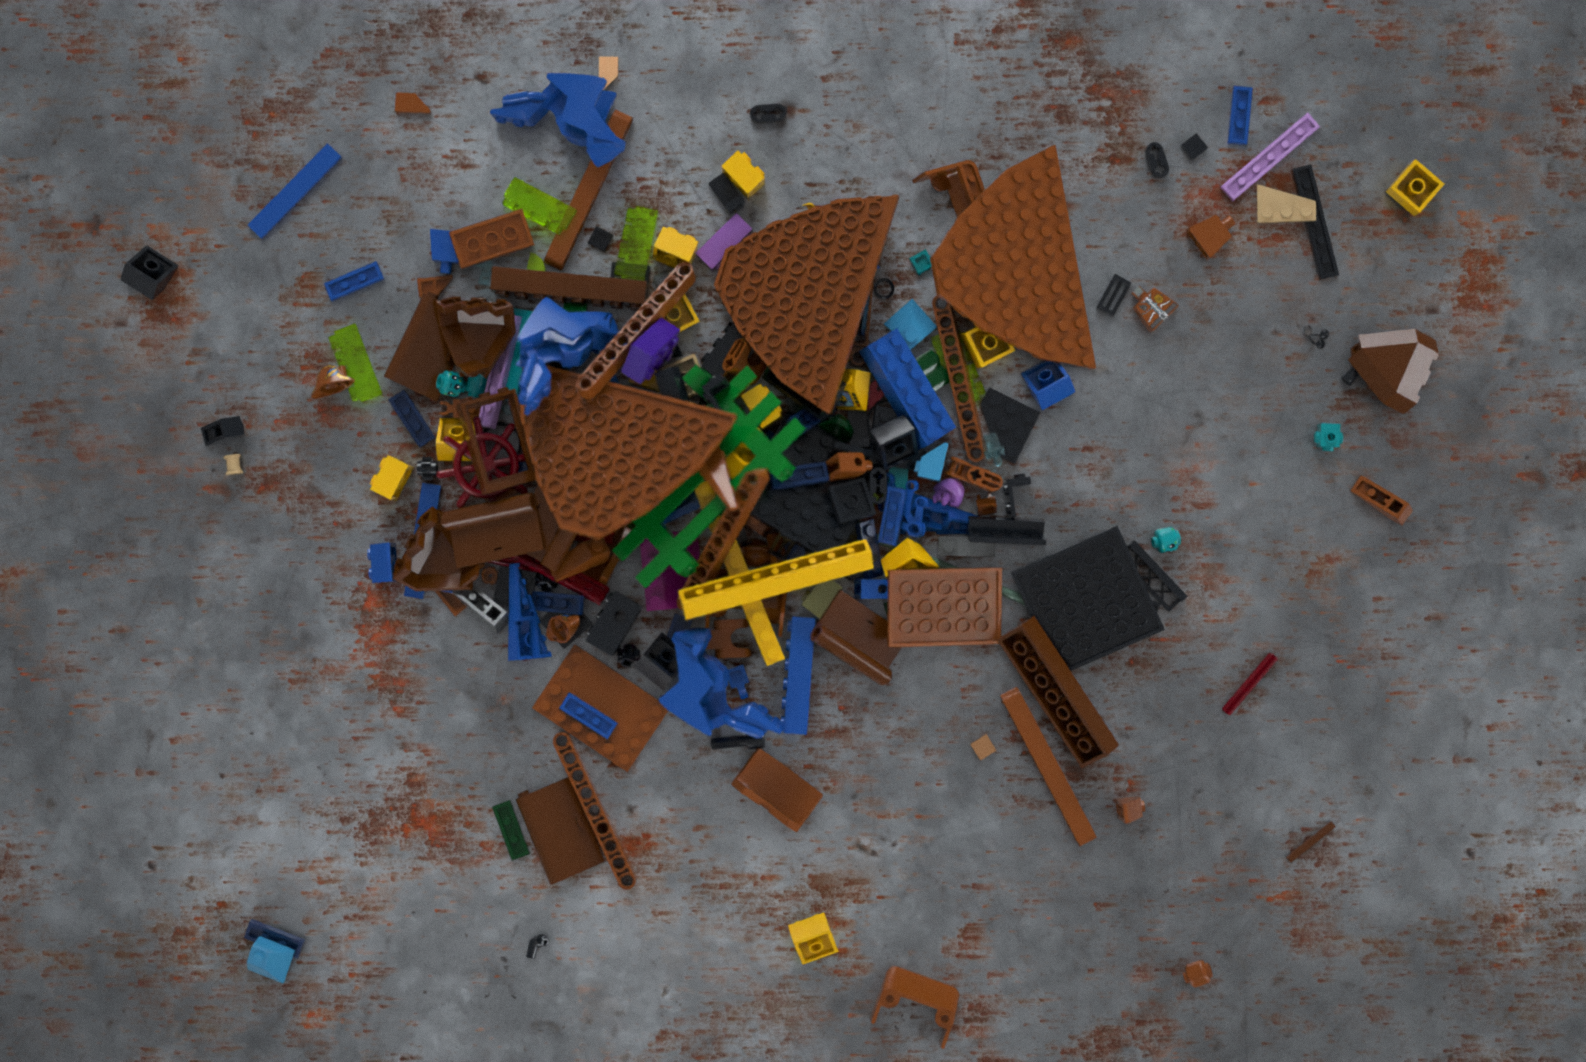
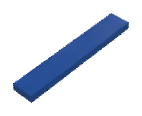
[248,143,342,239]
[404,483,442,599]

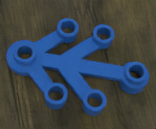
[878,472,929,539]

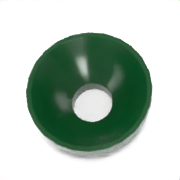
[819,414,854,443]

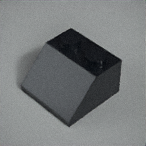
[120,245,179,300]
[870,415,919,471]
[634,632,679,690]

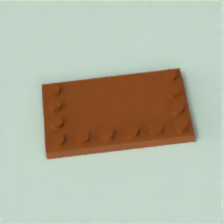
[887,567,1002,647]
[532,644,668,772]

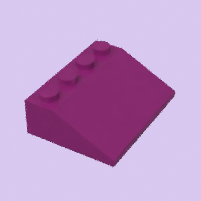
[640,531,700,611]

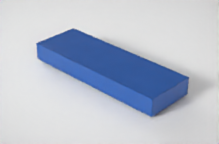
[1227,86,1253,145]
[324,261,385,302]
[878,486,908,546]
[559,692,618,739]

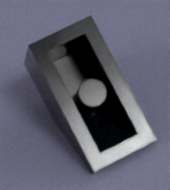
[201,416,245,446]

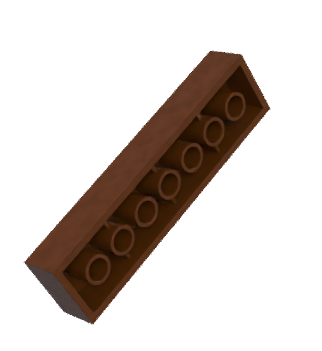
[490,266,649,311]
[997,616,1119,768]

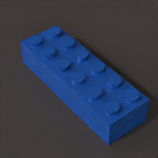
[859,328,956,450]
[781,616,815,735]

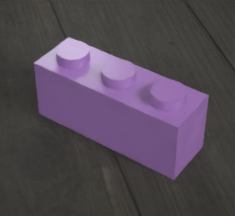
[696,213,753,272]

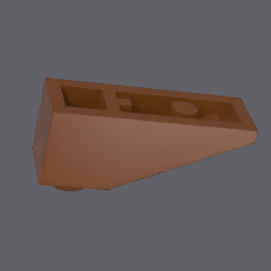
[1350,475,1413,526]
[549,537,610,582]
[1115,796,1145,823]

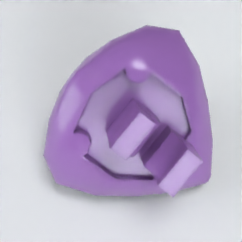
[933,478,965,508]

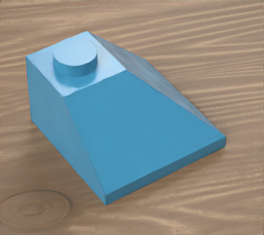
[884,299,937,350]
[914,443,949,483]
[247,936,295,983]

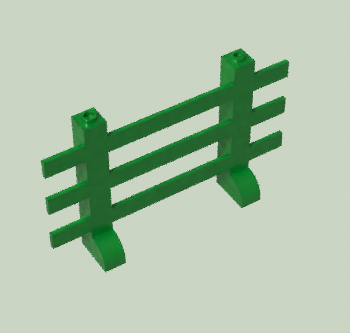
[612,365,806,588]

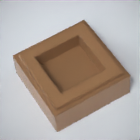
[970,734,997,761]

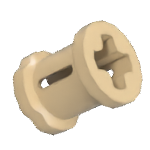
[223,454,243,475]

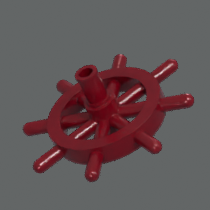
[436,416,528,508]

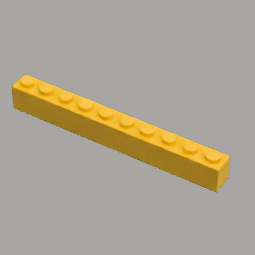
[694,481,785,666]
[678,539,873,620]

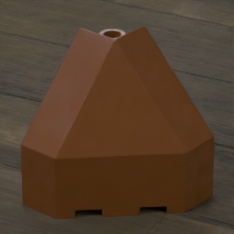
[436,296,516,379]
[1348,329,1439,415]
[393,507,485,591]

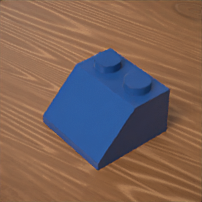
[1020,360,1076,410]
[367,542,397,583]

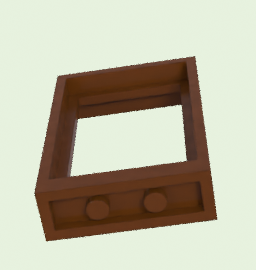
[456,387,536,495]

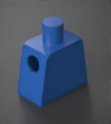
[430,229,460,275]
[854,579,888,599]

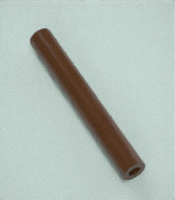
[1286,821,1336,863]

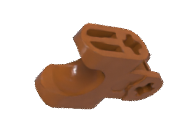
[722,338,767,399]
[944,456,1003,493]
[706,619,752,659]

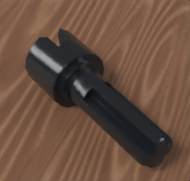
[711,734,765,750]

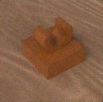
[976,492,997,516]

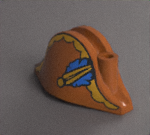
[311,365,355,399]
[739,538,771,567]
[546,614,580,643]

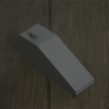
[937,536,995,557]
[452,585,509,634]

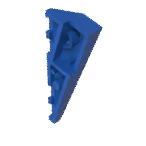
[900,493,978,534]
[508,563,552,661]

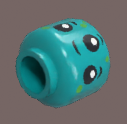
[436,371,466,397]
[1151,527,1181,553]

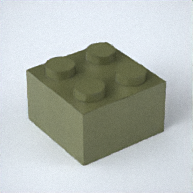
[801,580,843,619]

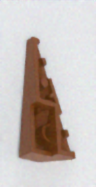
[698,445,739,511]

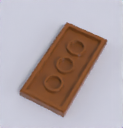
[449,209,535,269]

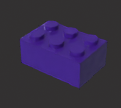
[621,317,680,384]

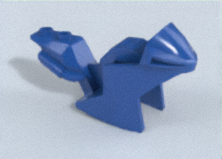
[490,73,626,168]
[516,297,619,416]
[659,627,786,739]

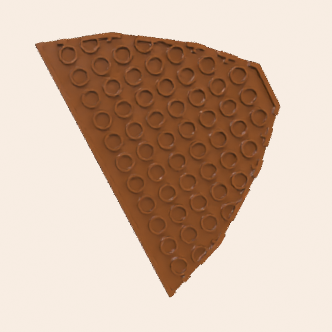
[930,145,1096,370]
[714,194,900,415]
[520,365,738,540]

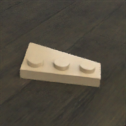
[1257,184,1316,223]

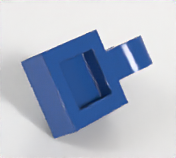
[728,664,750,700]

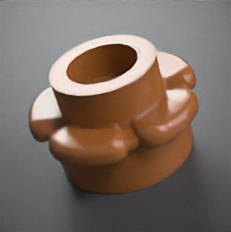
[481,566,498,585]

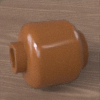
[1183,960,1213,988]

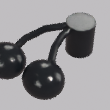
[1304,325,1329,349]

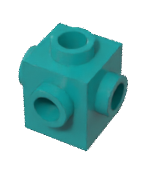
[1314,423,1343,451]

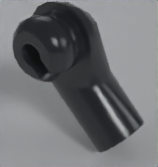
[526,934,549,959]

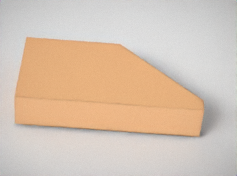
[599,56,618,90]

